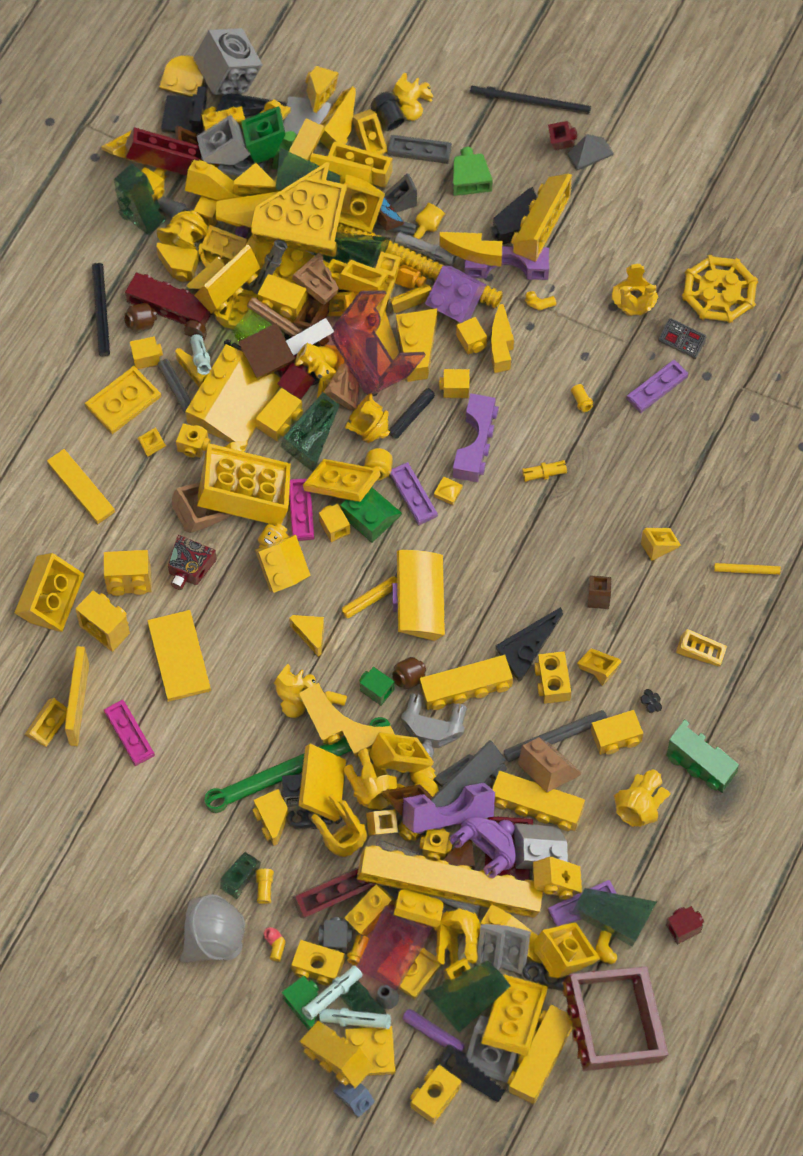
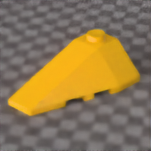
[216,191,280,228]

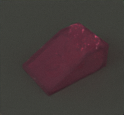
[357,904,433,990]

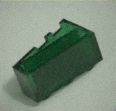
[275,148,340,191]
[314,232,391,268]
[281,392,340,472]
[423,960,511,1033]

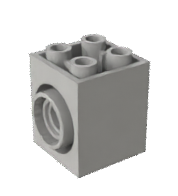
[193,28,262,95]

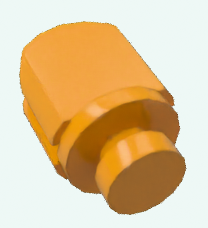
[395,265,427,290]

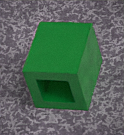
[359,666,395,706]

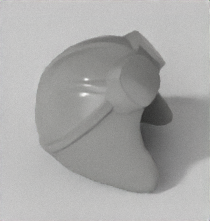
[180,895,245,963]

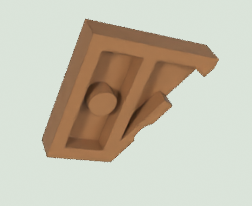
[292,252,339,305]
[324,362,361,411]

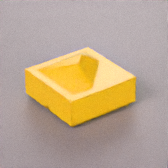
[137,427,166,456]
[434,476,463,505]

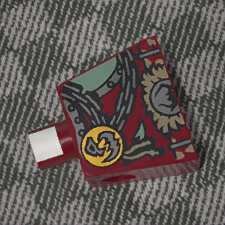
[168,535,217,590]

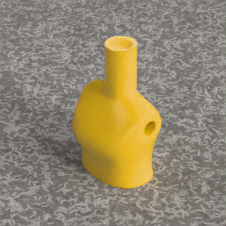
[413,202,446,240]

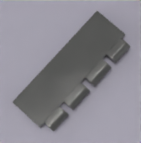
[431,740,507,807]

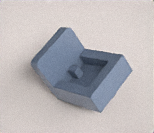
[333,1083,375,1117]

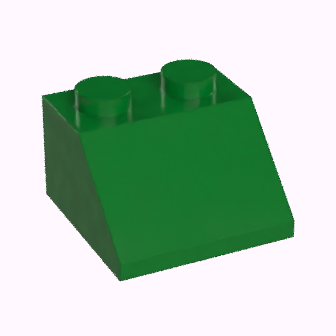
[340,487,402,543]

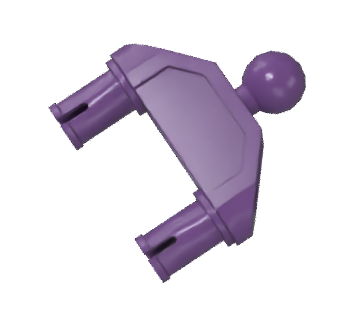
[450,817,515,878]

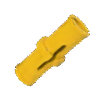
[522,460,567,482]

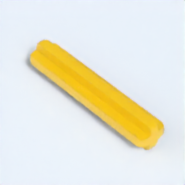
[342,576,397,618]

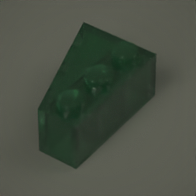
[114,163,166,236]
[572,888,657,947]

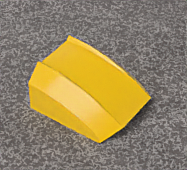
[534,922,600,978]

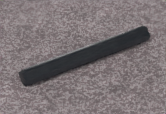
[92,262,110,357]

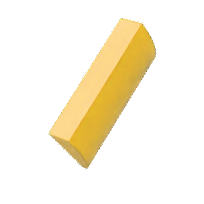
[397,550,445,641]

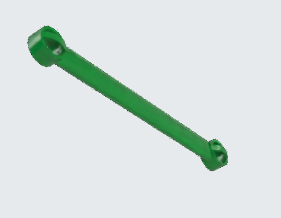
[204,717,391,813]

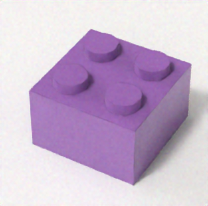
[425,266,486,323]

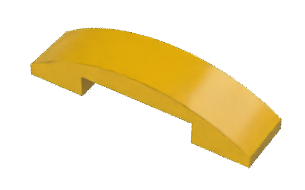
[354,252,401,336]

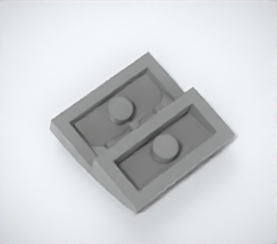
[283,96,331,144]
[476,924,530,974]

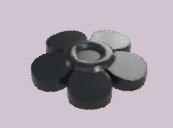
[640,689,662,713]

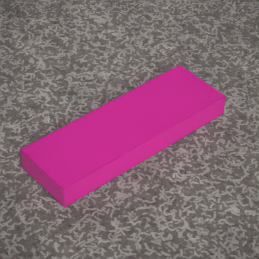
[289,478,314,541]
[103,700,155,766]

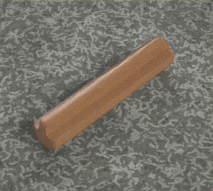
[247,297,303,337]

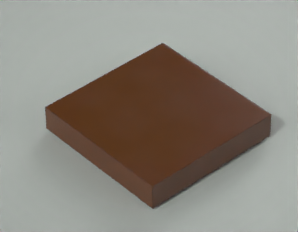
[239,323,296,380]

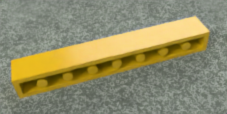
[357,845,543,918]

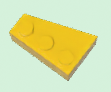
[299,1021,374,1089]

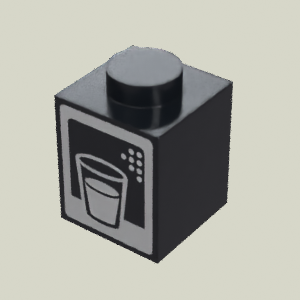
[282,774,302,806]

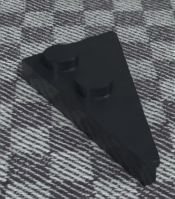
[216,93,287,116]
[496,607,563,682]

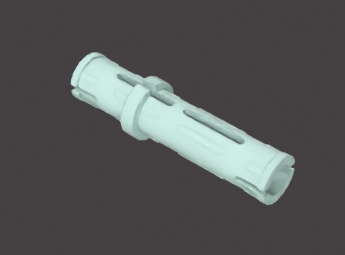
[190,334,211,375]
[302,965,363,1020]
[320,1008,391,1029]

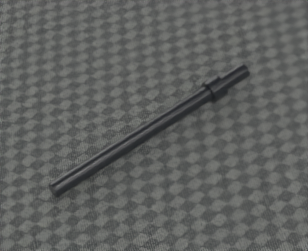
[470,85,591,114]

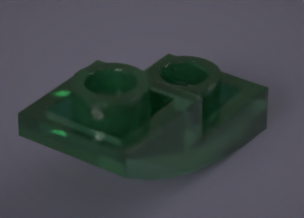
[340,980,386,1028]

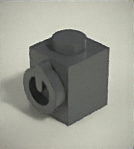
[318,917,352,954]

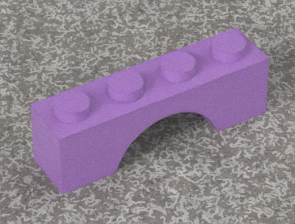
[465,247,549,280]
[453,393,499,482]
[403,783,495,833]

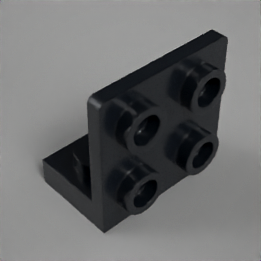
[161,86,207,135]

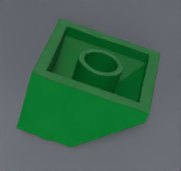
[241,106,286,164]

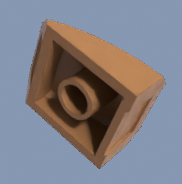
[172,483,232,533]

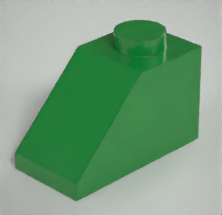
[282,975,319,1031]

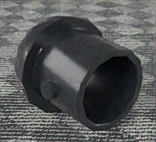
[370,91,406,131]

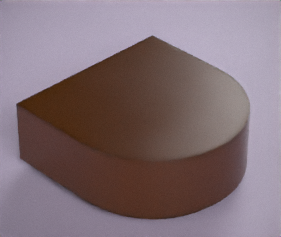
[184,320,207,341]

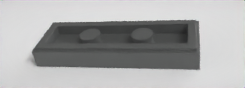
[388,135,452,164]

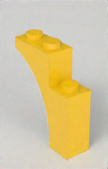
[299,683,395,758]

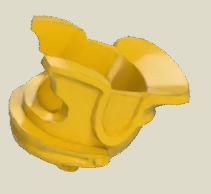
[157,210,208,250]
[345,393,390,443]

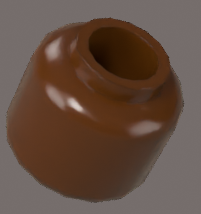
[124,303,157,332]
[392,657,426,689]

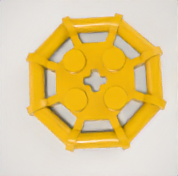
[681,255,758,323]

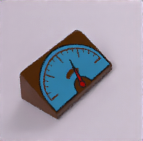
[377,197,404,231]

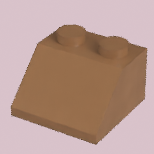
[518,737,581,792]

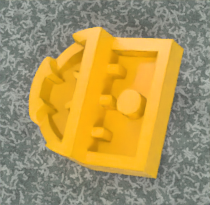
[160,56,206,97]
[199,225,248,267]
[213,289,258,332]
[393,889,443,928]

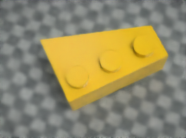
[396,308,437,382]

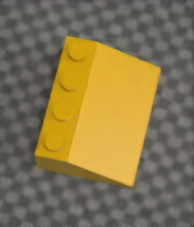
[185,344,281,443]
[197,443,291,525]

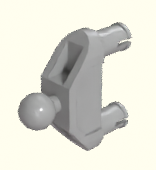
[401,694,467,758]

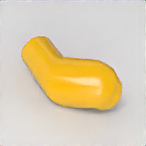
[525,291,556,310]
[595,931,617,965]

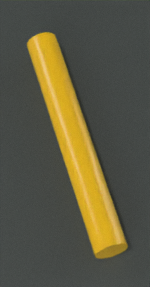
[714,563,781,575]

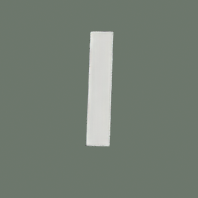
[286,318,334,355]

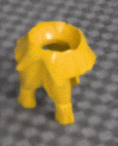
[612,264,658,316]
[343,748,398,810]
[613,769,671,827]
[311,794,367,857]
[434,908,481,966]

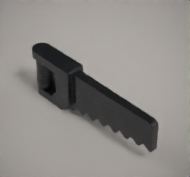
[434,1044,506,1102]

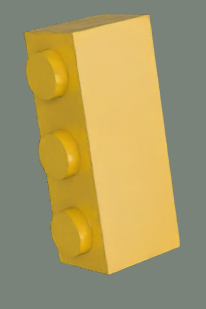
[328,141,393,188]

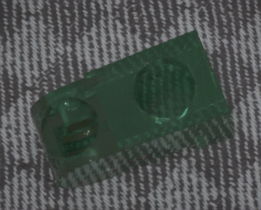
[220,852,261,899]

